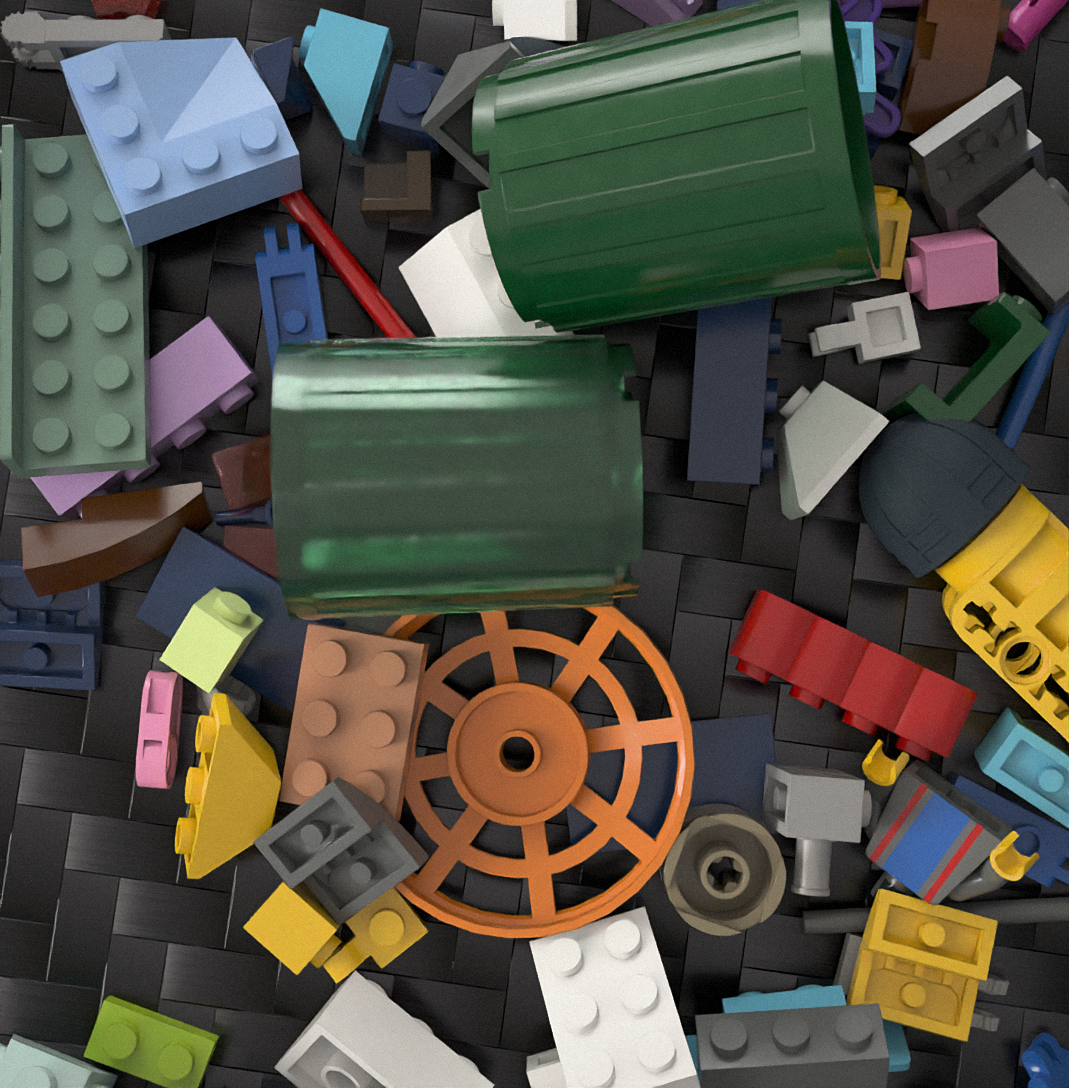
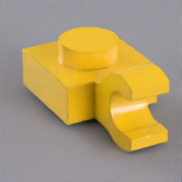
[322,887,429,983]

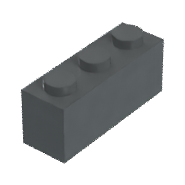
[695,1003,889,1088]

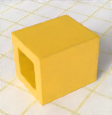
[243,881,341,975]

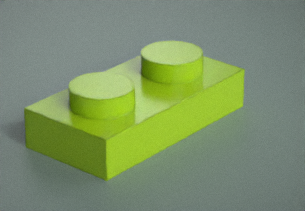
[83,995,219,1088]

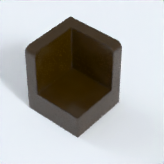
[360,151,435,223]

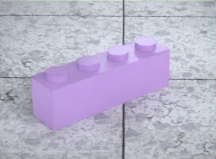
[30,316,260,519]

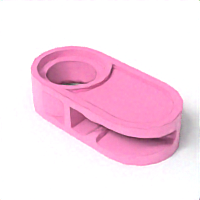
[136,670,183,789]

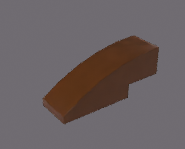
[21,482,211,597]

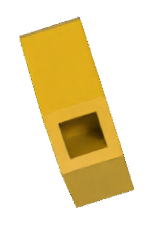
[175,693,281,879]

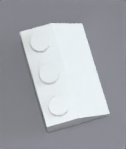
[399,209,585,421]
[274,971,494,1088]

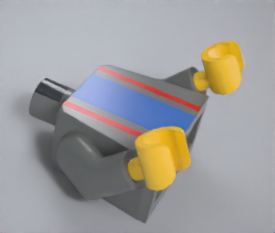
[862,740,1040,906]

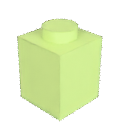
[160,587,264,694]

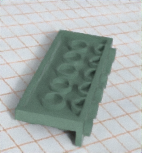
[0,124,151,478]

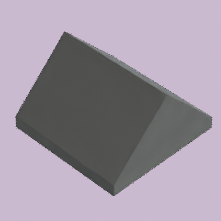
[421,41,525,189]

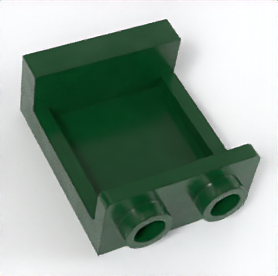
[882,292,1051,423]

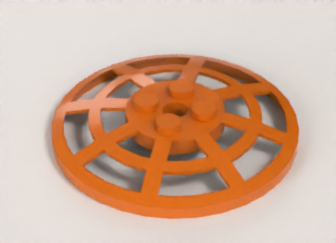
[383,576,696,938]

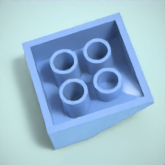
[60,38,302,248]

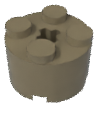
[659,803,786,936]

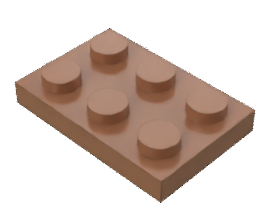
[279,623,429,821]

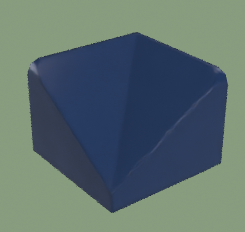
[251,37,312,121]

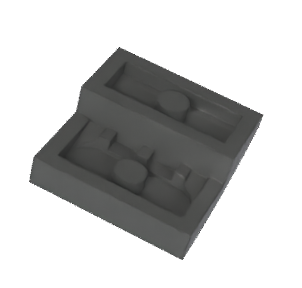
[909,76,1046,233]
[253,777,429,925]

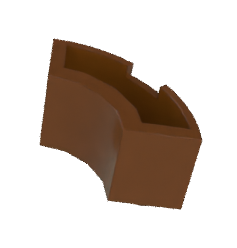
[899,0,1010,135]

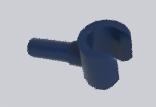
[215,494,297,531]

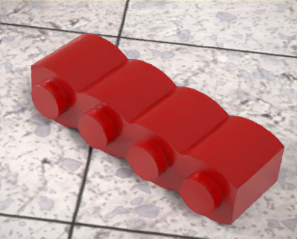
[727,589,978,762]

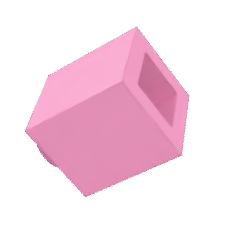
[903,227,999,310]

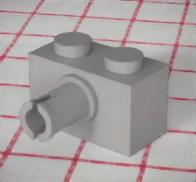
[761,763,872,896]

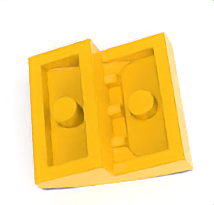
[846,889,998,1042]

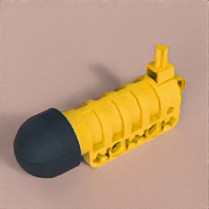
[858,413,1069,742]

